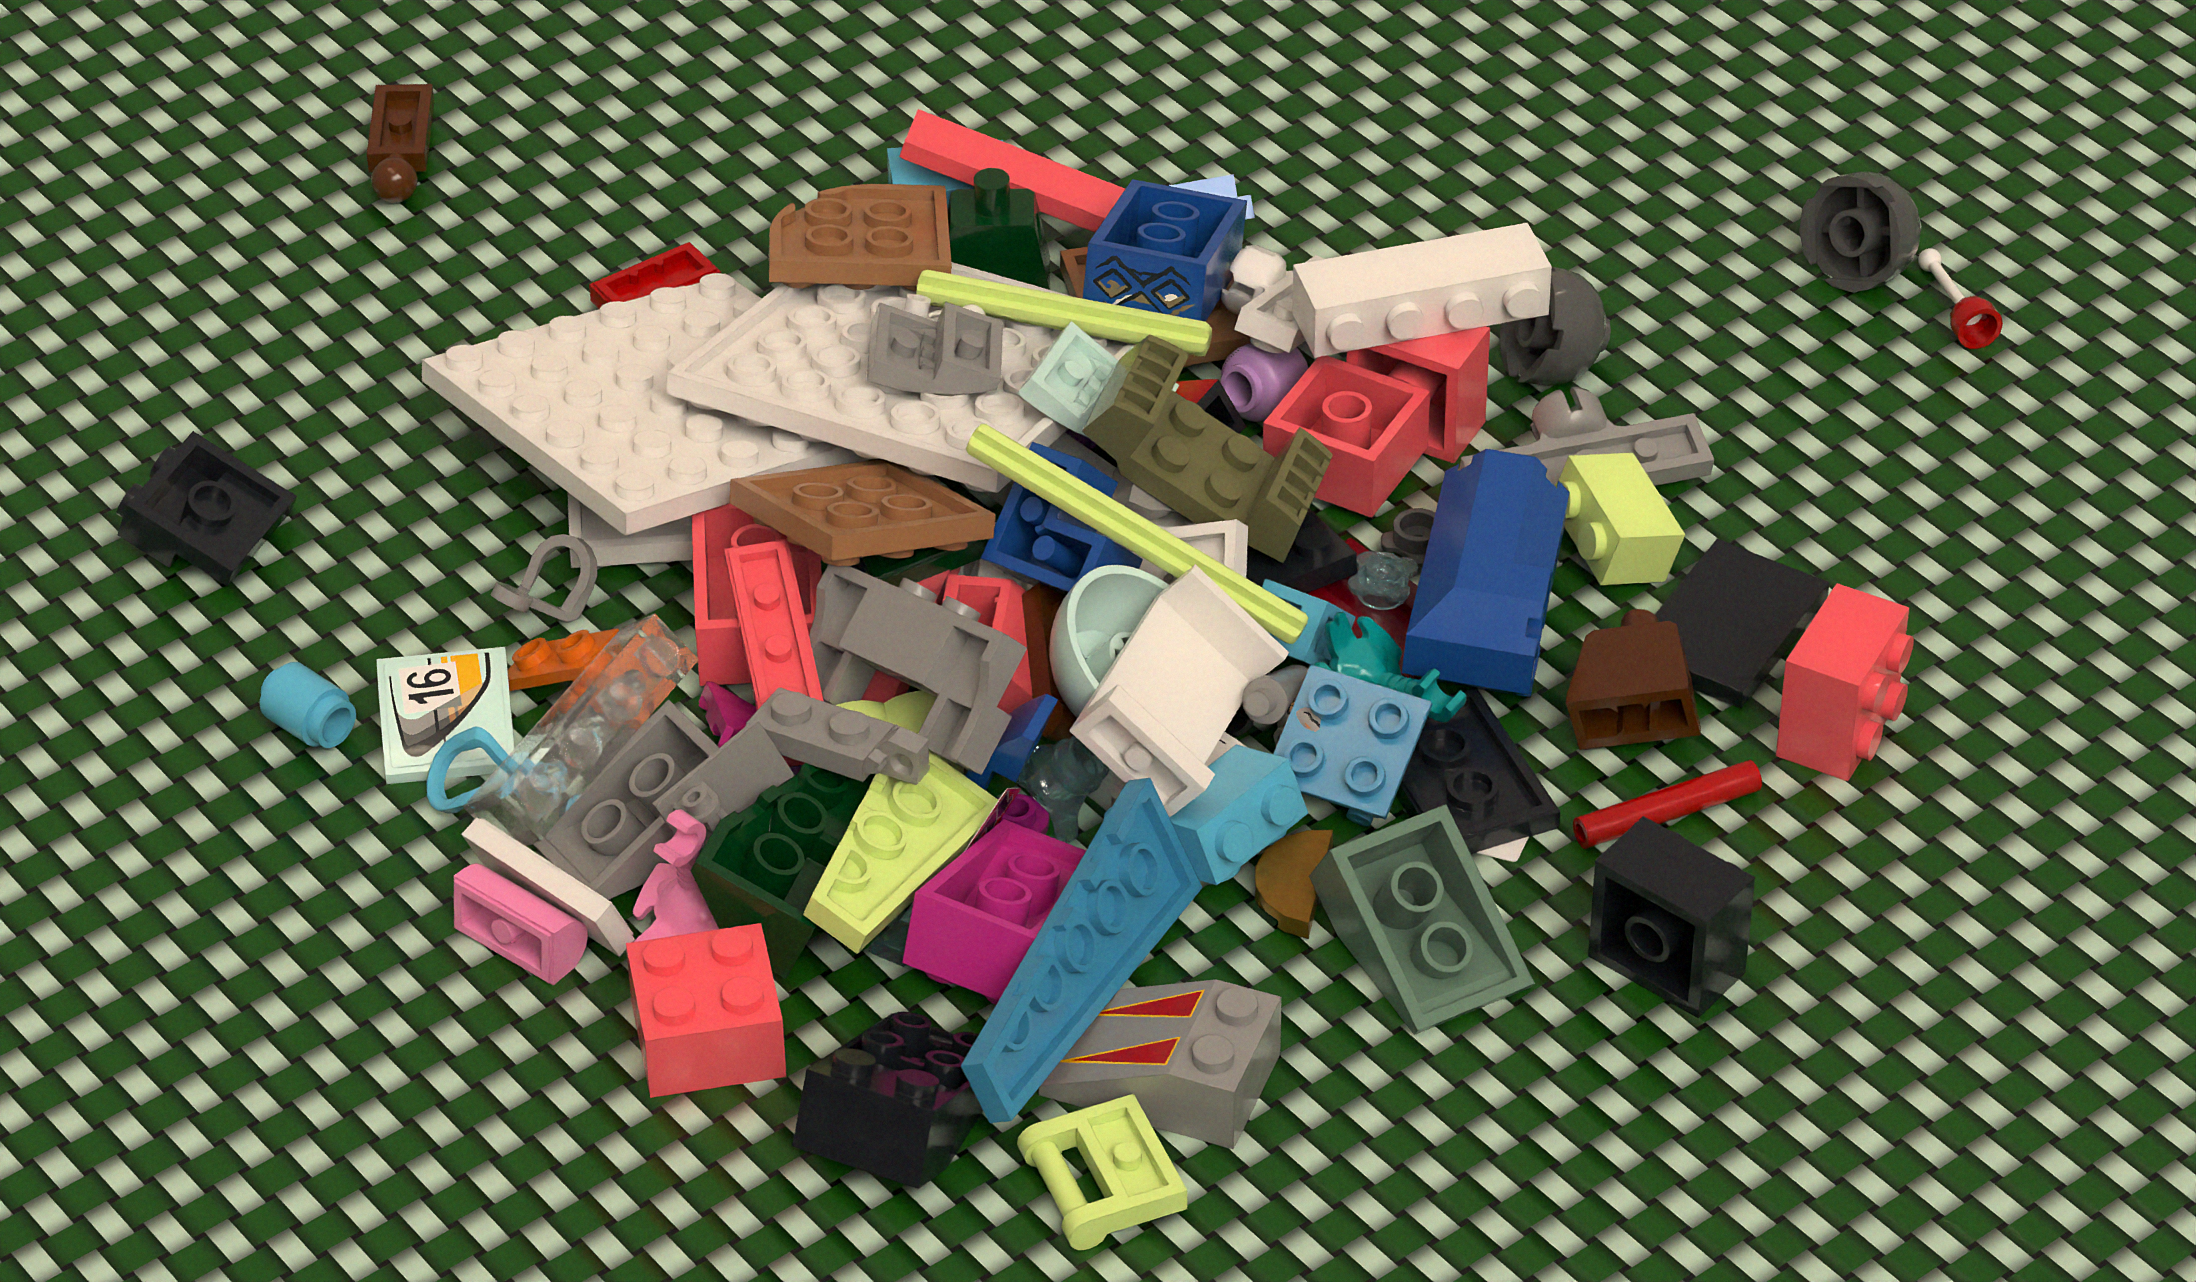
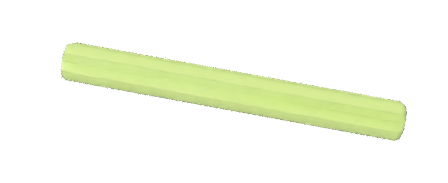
[916,269,1212,357]

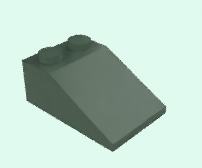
[1309,804,1535,1035]

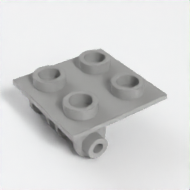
[652,718,795,853]

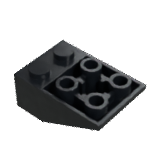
[792,1012,983,1189]

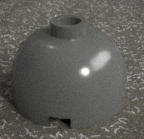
[1799,172,1922,292]
[1500,267,1611,386]

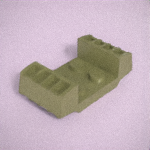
[1082,335,1333,563]

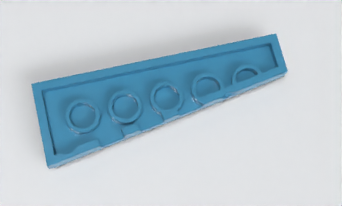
[961,778,1203,1123]

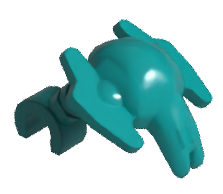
[1315,612,1467,723]

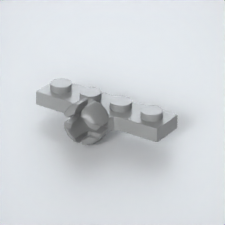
[1459,387,1714,486]

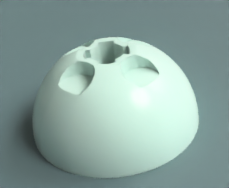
[1049,565,1169,718]

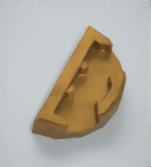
[1255,830,1333,939]

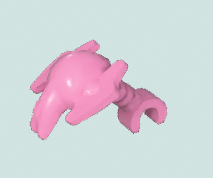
[633,809,719,942]

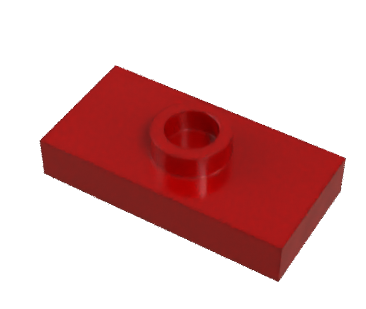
[589,242,721,309]

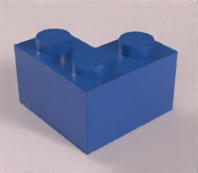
[981,442,1143,596]

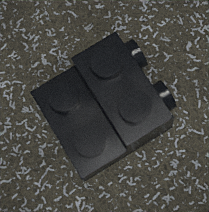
[116,431,297,586]

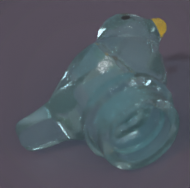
[1016,736,1109,843]

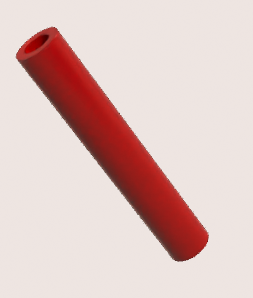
[1573,760,1762,849]

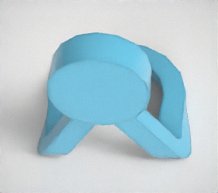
[426,726,551,814]

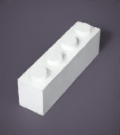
[1292,223,1552,358]

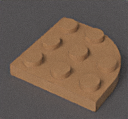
[769,184,952,291]

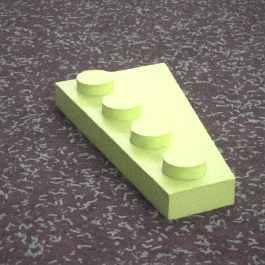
[803,750,998,954]

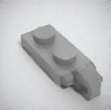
[746,687,930,785]

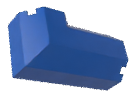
[1402,449,1570,698]

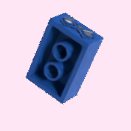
[1083,179,1247,322]

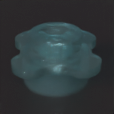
[1348,551,1418,610]

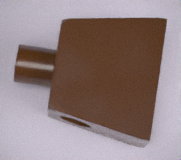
[1566,609,1701,750]

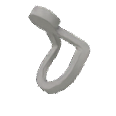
[490,534,597,622]

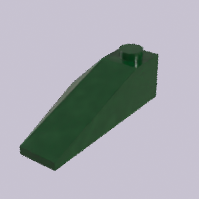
[690,763,875,979]

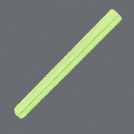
[966,424,1309,644]

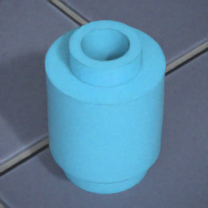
[260,662,356,748]

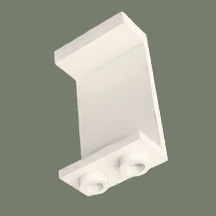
[1069,564,1289,818]

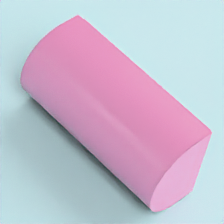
[454,863,588,986]

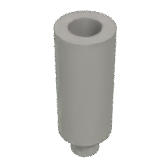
[1242,665,1309,725]

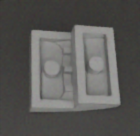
[867,302,1003,395]

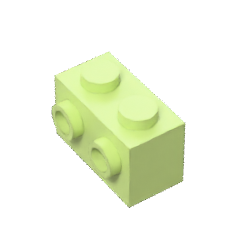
[1554,453,1685,585]

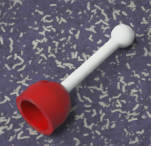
[1918,248,2003,349]

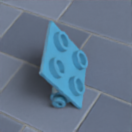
[1273,664,1433,826]

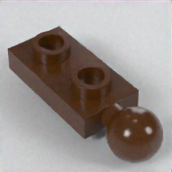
[367,84,434,203]

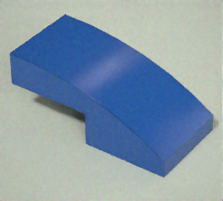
[964,694,1058,791]

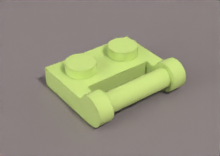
[1017,1094,1187,1250]

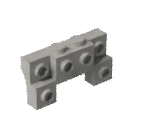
[809,564,1027,775]

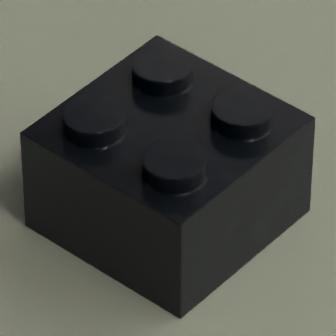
[1588,816,1755,1018]

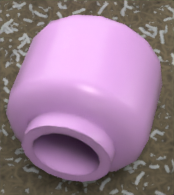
[1221,343,1308,422]

